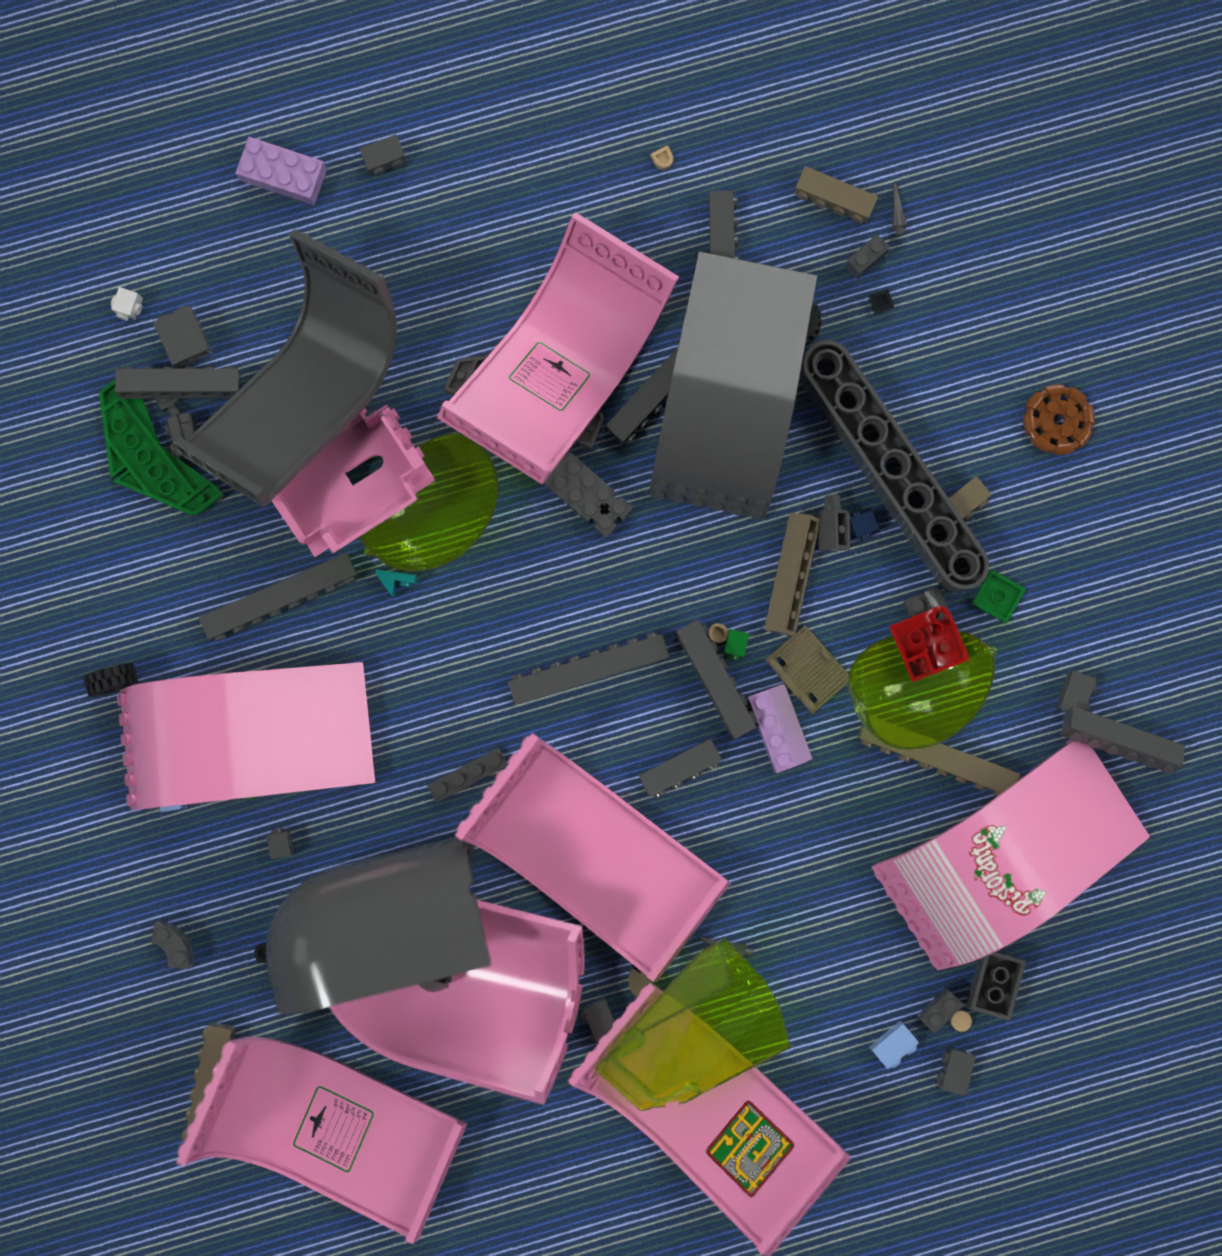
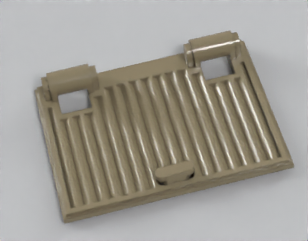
[765,625,852,714]

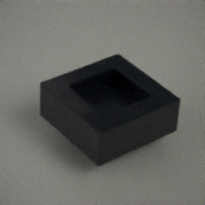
[868,289,894,315]

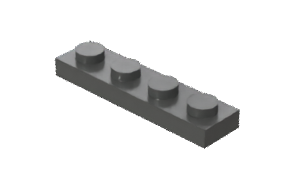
[427,748,508,803]

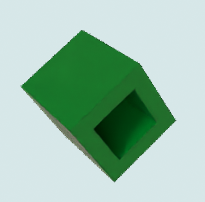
[723,629,749,661]

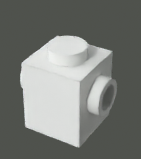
[111,287,143,321]

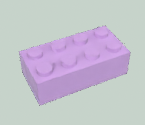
[236,137,327,205]

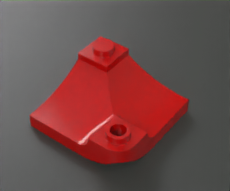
[889,606,970,682]

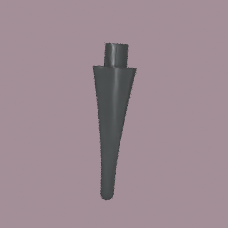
[892,184,907,236]
[699,936,754,959]

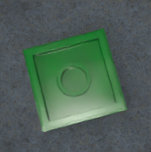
[971,569,1026,624]

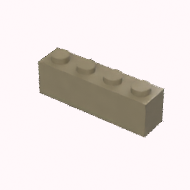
[794,166,878,224]

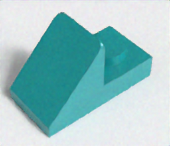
[375,570,418,598]

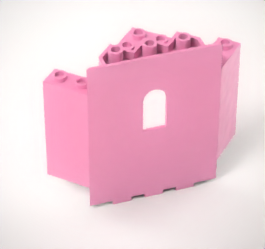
[272,404,436,557]

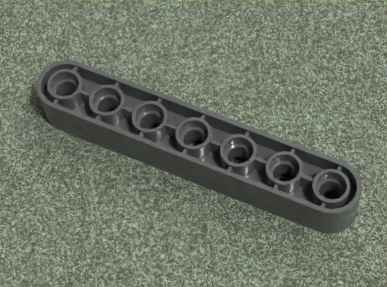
[799,340,989,593]

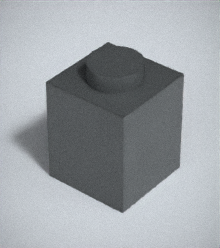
[266,828,294,859]

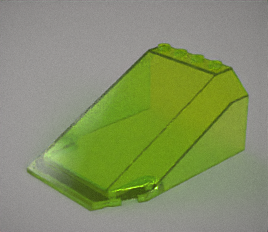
[596,938,792,1111]

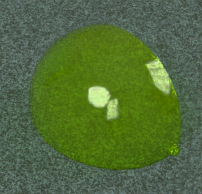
[359,433,498,571]
[848,630,997,750]

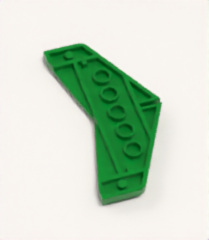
[99,379,224,516]

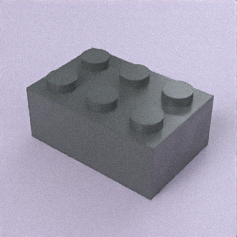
[966,951,1026,1021]

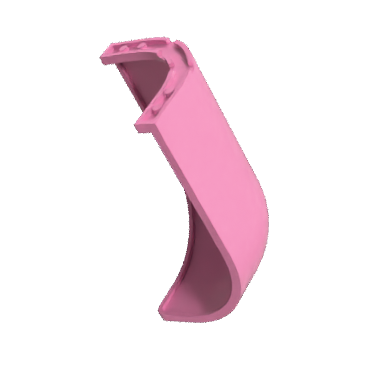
[330,900,584,1105]

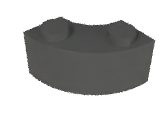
[151,920,194,970]

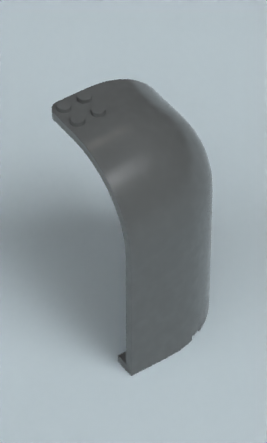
[266,837,492,1014]

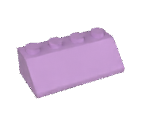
[747,684,812,773]

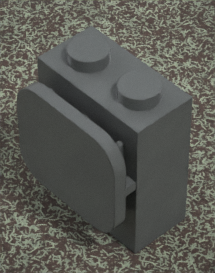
[153,306,213,369]

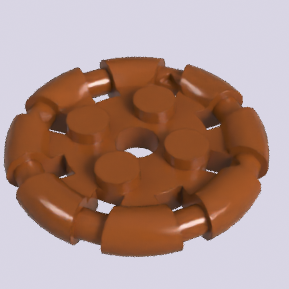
[1023,384,1095,455]

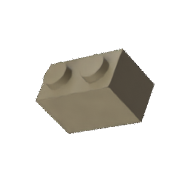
[949,476,992,522]

